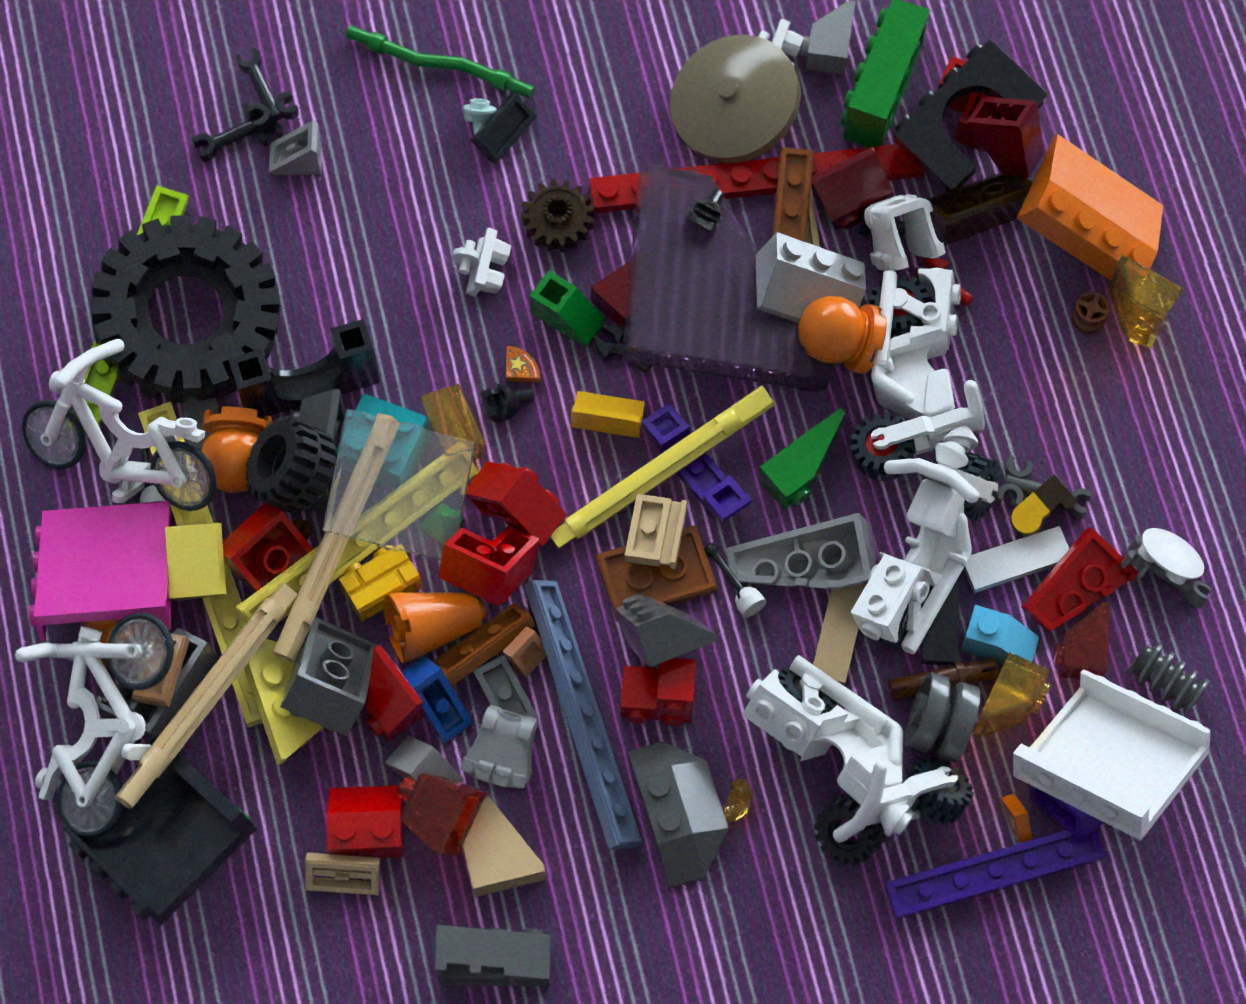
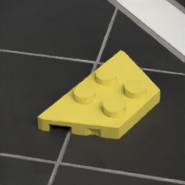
[244,639,324,765]

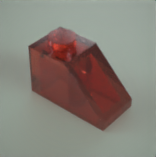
[1054,602,1110,679]

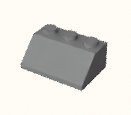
[756,232,866,323]

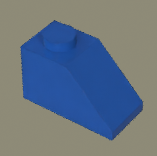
[401,655,474,743]

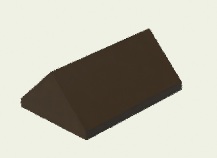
[927,173,1033,246]

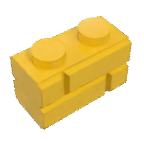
[338,544,423,622]

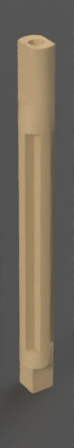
[273,413,399,663]
[114,583,298,809]

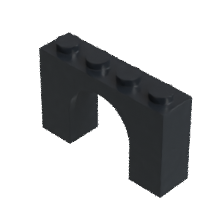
[894,39,1048,196]
[229,319,380,418]

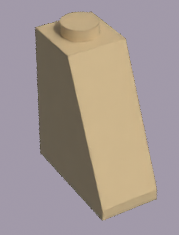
[453,795,546,897]

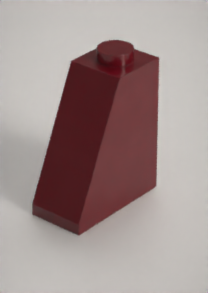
[966,96,1045,178]

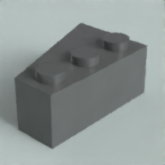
[95,628,219,743]
[435,925,551,987]

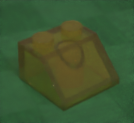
[1108,255,1183,348]
[972,652,1051,738]

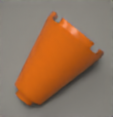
[384,592,486,663]

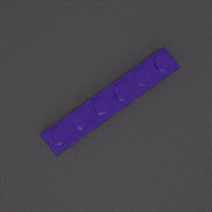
[884,830,1106,920]

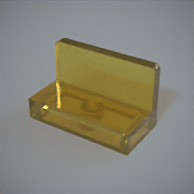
[421,384,485,460]

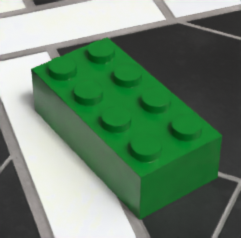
[840,0,930,147]

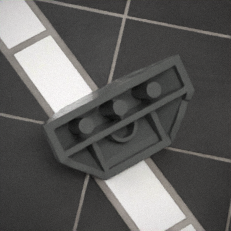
[627,741,728,889]

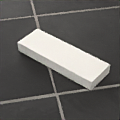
[963,526,1069,594]

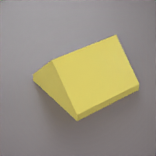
[165,523,226,601]

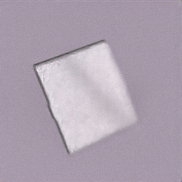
[322,409,476,560]

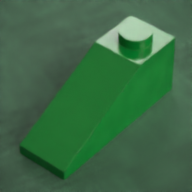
[758,408,845,510]

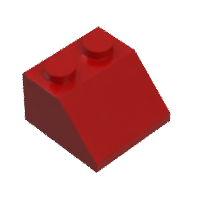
[223,503,313,593]
[327,785,404,858]

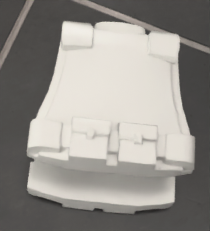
[864,195,946,271]

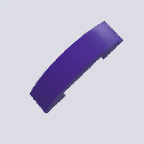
[641,403,752,522]

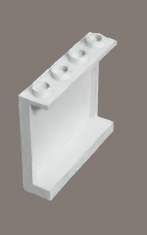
[1013,669,1211,841]

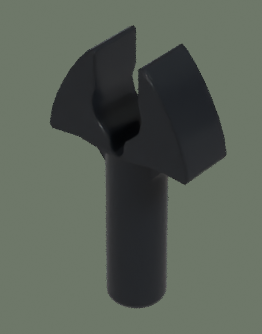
[594,325,653,373]

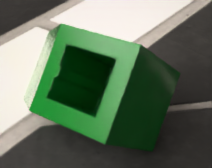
[529,270,606,348]

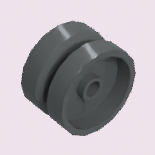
[905,672,981,763]

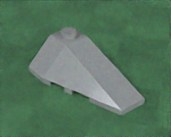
[726,513,877,589]

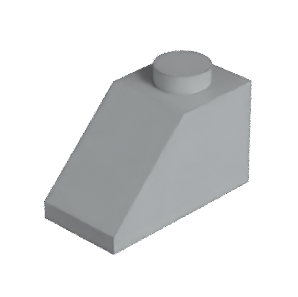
[801,0,855,75]

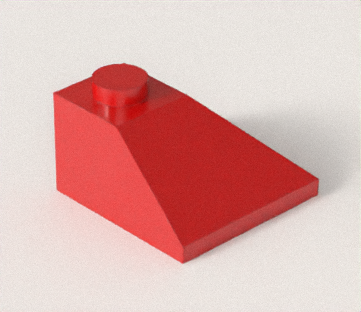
[365,644,423,742]

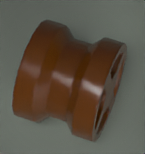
[1072,291,1110,334]

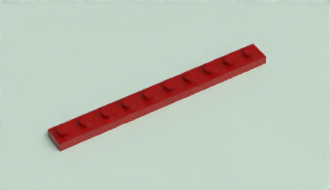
[590,144,925,214]

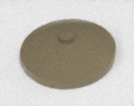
[670,35,801,163]

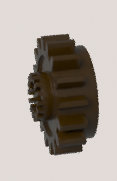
[521,179,595,252]

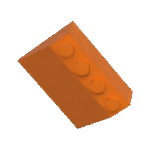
[1017,134,1163,289]

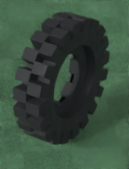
[90,215,280,404]

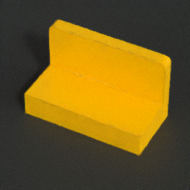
[571,391,645,438]

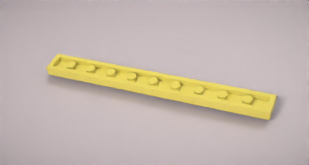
[138,402,263,728]

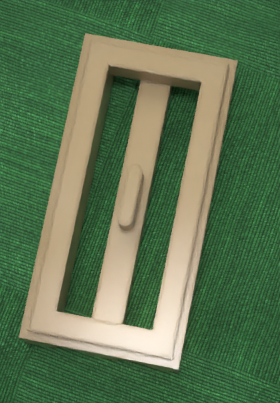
[305,852,380,895]

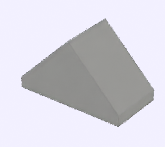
[269,120,322,175]
[385,736,464,808]

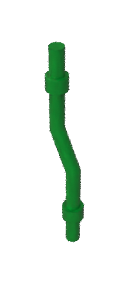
[346,25,535,99]

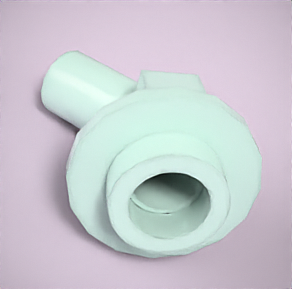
[463,99,496,135]

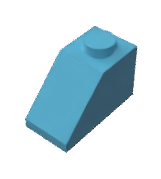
[961,605,1039,671]

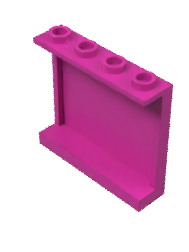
[29,501,174,641]

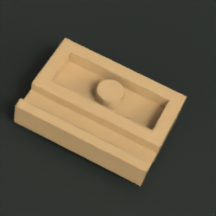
[625,494,687,569]

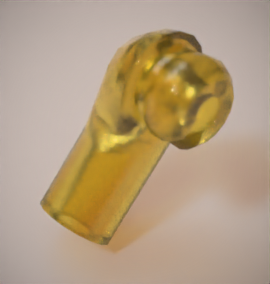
[721,779,753,823]

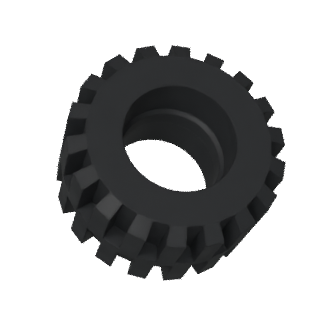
[246,416,336,514]

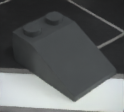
[280,617,378,736]

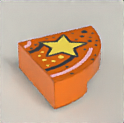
[506,346,540,383]
[1001,794,1033,844]

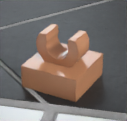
[502,626,546,678]

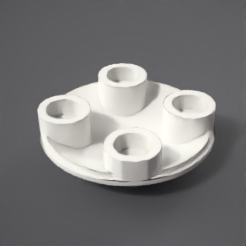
[1138,528,1204,585]

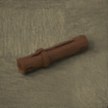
[888,656,998,702]

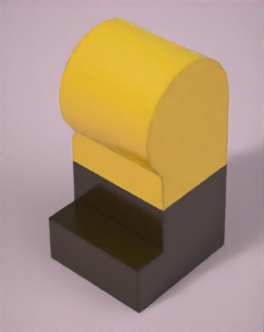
[1011,474,1078,536]

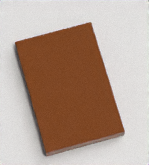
[596,525,718,622]

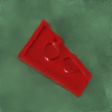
[1021,528,1139,631]

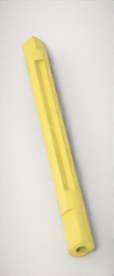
[550,386,775,550]

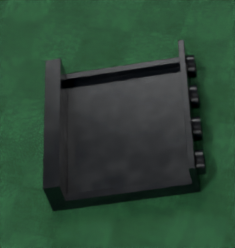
[63,735,257,926]

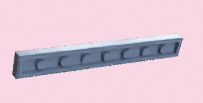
[524,580,642,850]

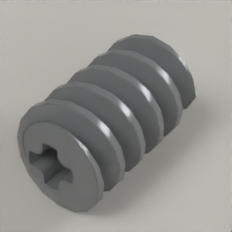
[1126,642,1209,717]

